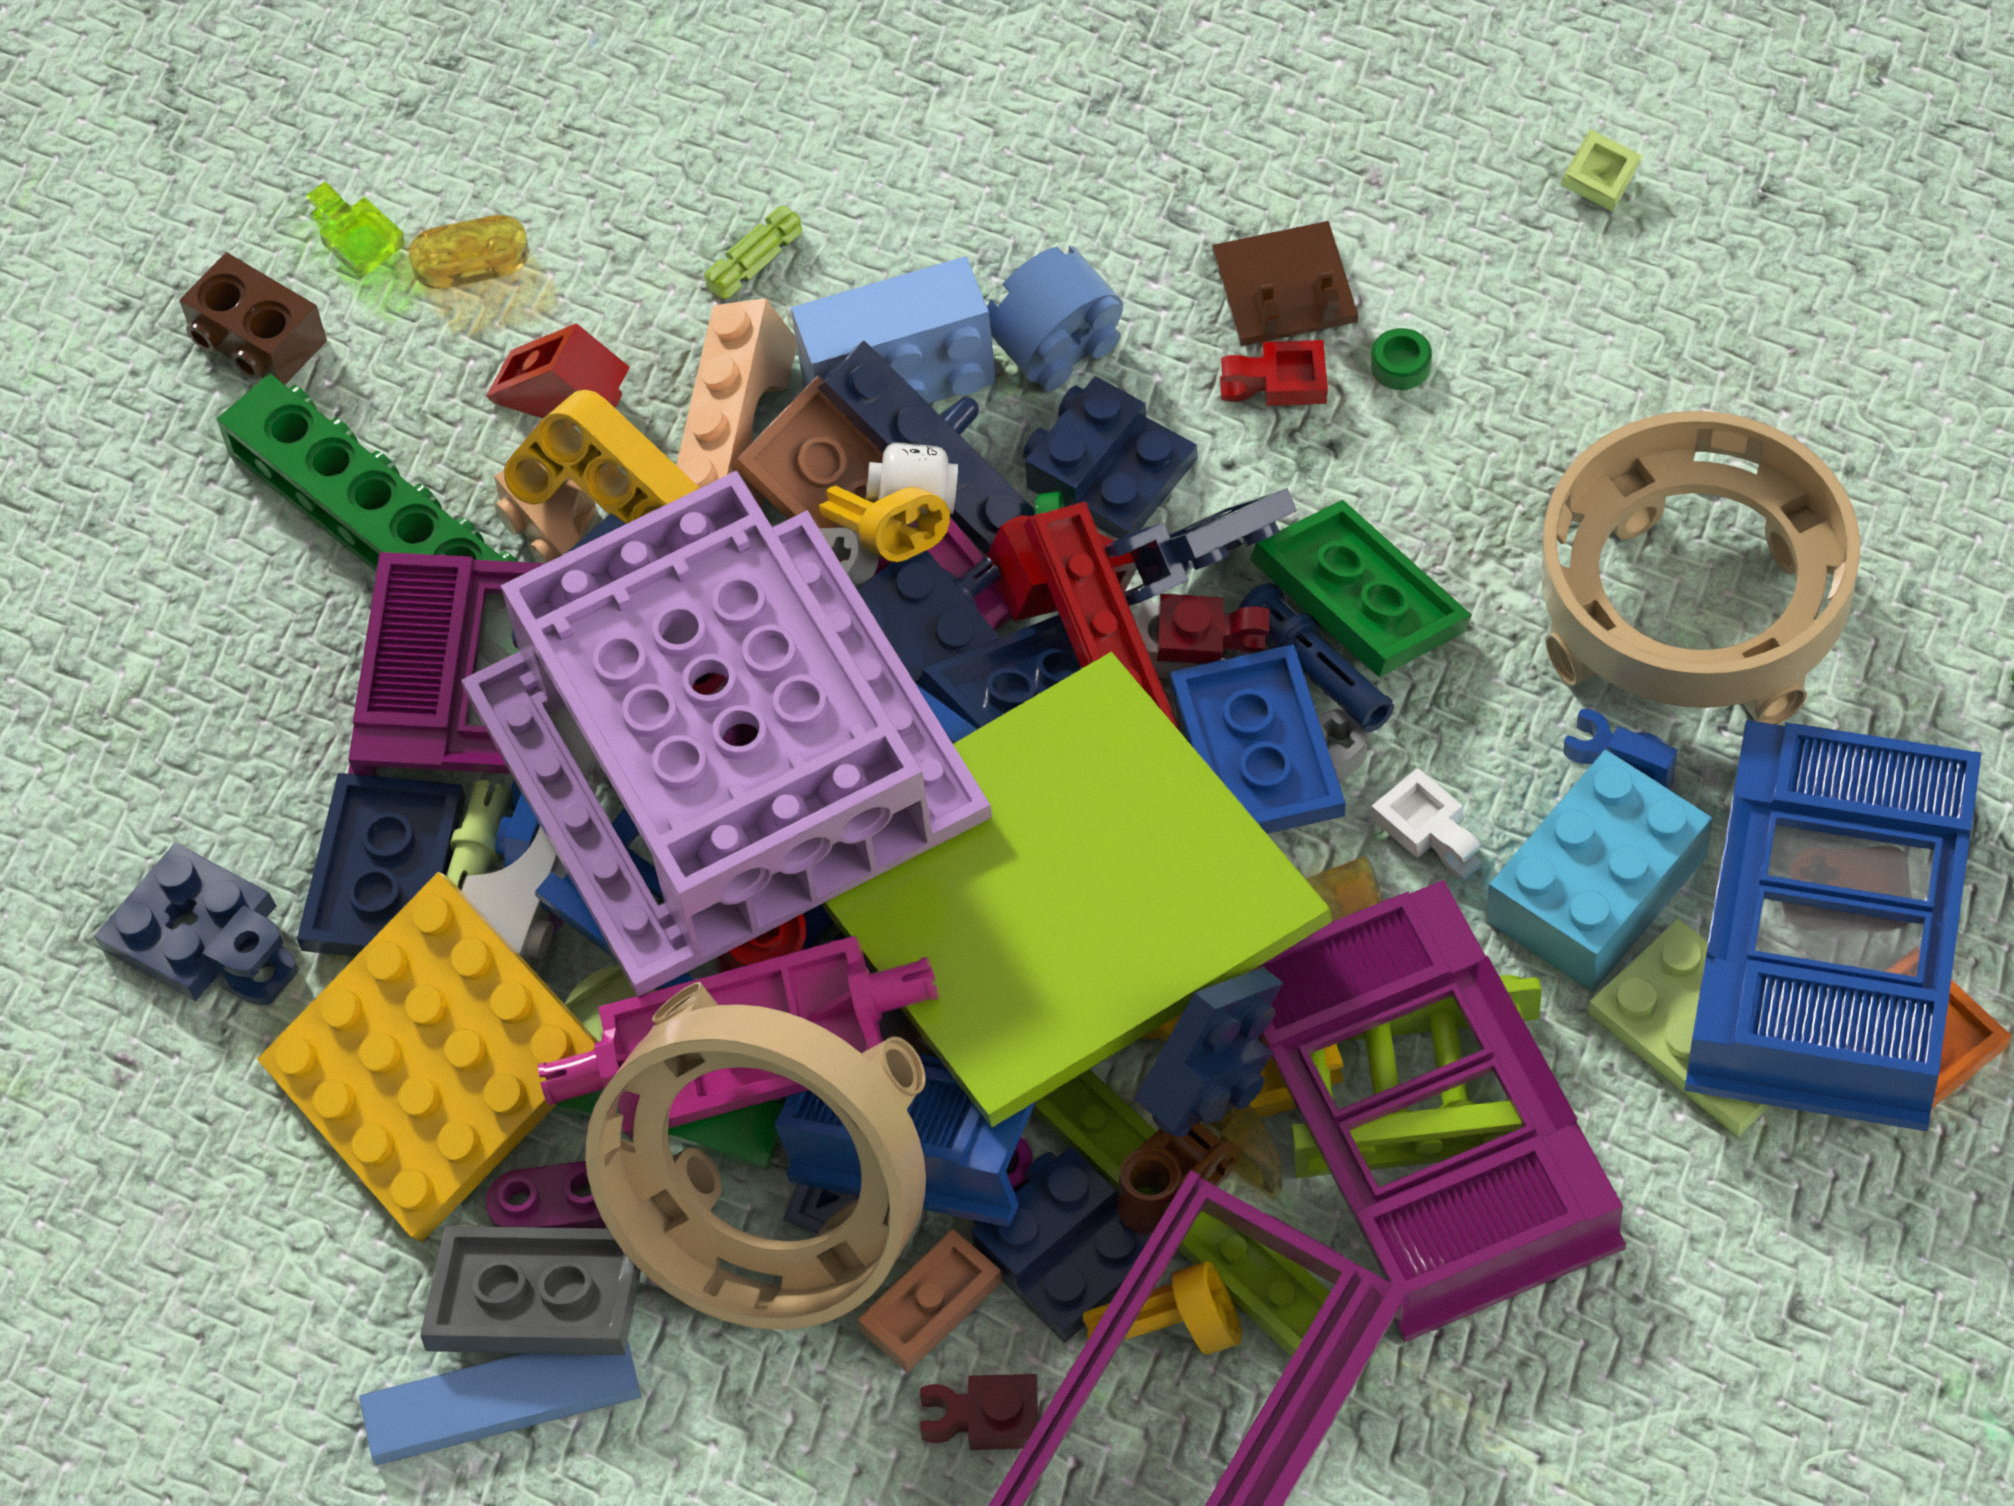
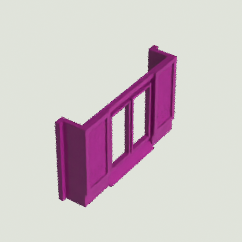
[1250,880,1626,1343]

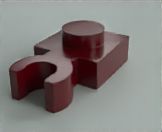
[920,1374,1038,1450]

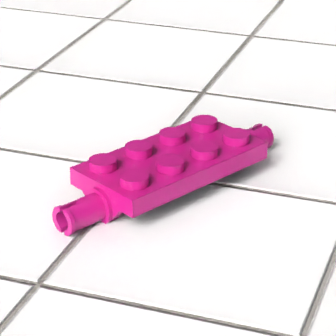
[538,936,939,1139]

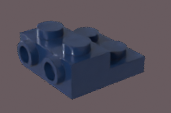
[1023,376,1198,539]
[1134,967,1284,1137]
[971,1147,1151,1343]

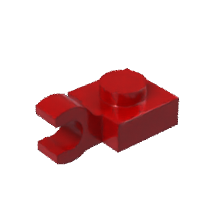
[1219,340,1328,406]

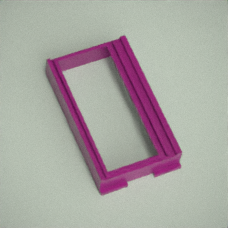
[988,1170,1409,1506]

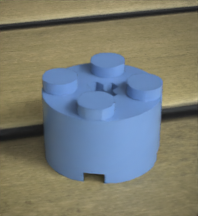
[987,246,1123,392]

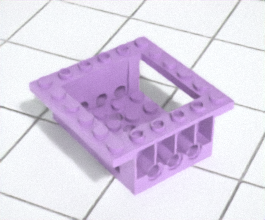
[461,471,992,997]

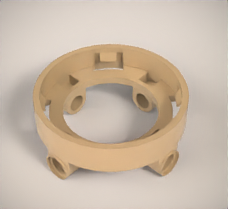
[1541,411,1860,725]
[585,982,926,1330]

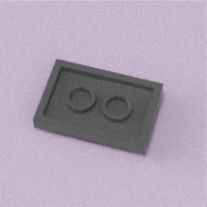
[420,1226,641,1355]

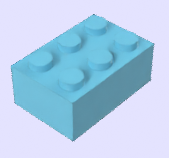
[1487,749,1712,992]

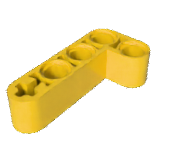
[504,390,700,524]

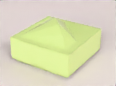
[1560,129,1643,212]

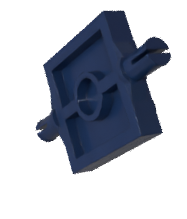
[857,550,1002,686]

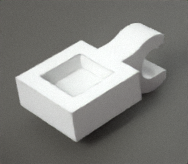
[1371,768,1482,881]

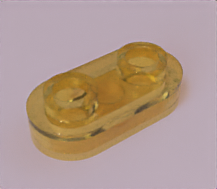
[409,215,530,289]

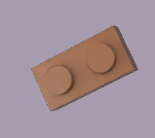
[857,1229,1003,1373]

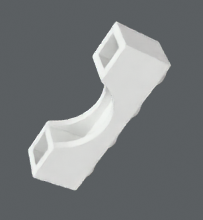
[461,706,608,966]

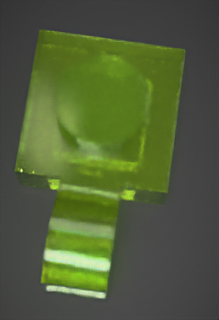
[306,182,405,279]

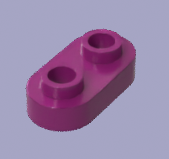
[486,1161,607,1229]

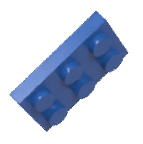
[1170,644,1346,834]

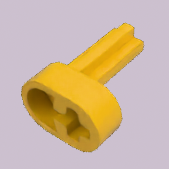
[819,486,950,562]
[1083,1261,1242,1355]

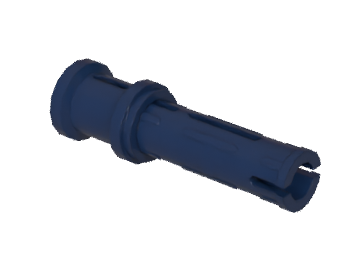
[1237,583,1394,732]

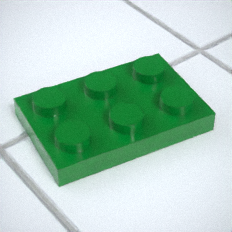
[1250,500,1472,678]

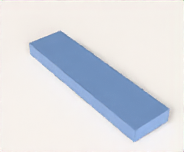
[359,1341,642,1466]

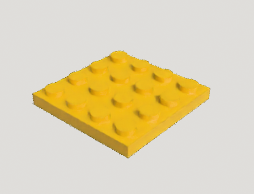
[257,871,599,1242]

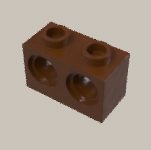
[179,252,327,385]

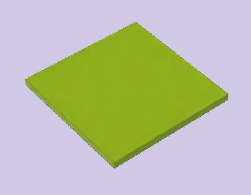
[821,652,1332,1128]

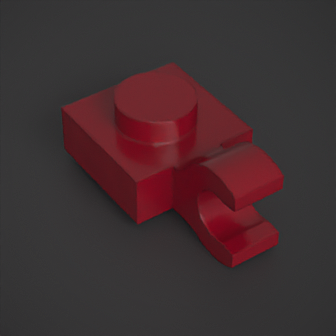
[1157,593,1269,664]

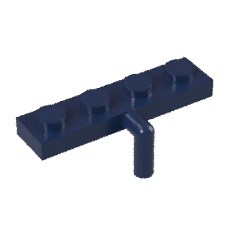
[817,340,1035,555]

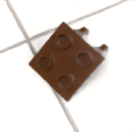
[1212,221,1358,347]

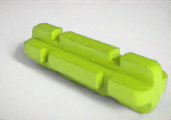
[704,205,803,300]

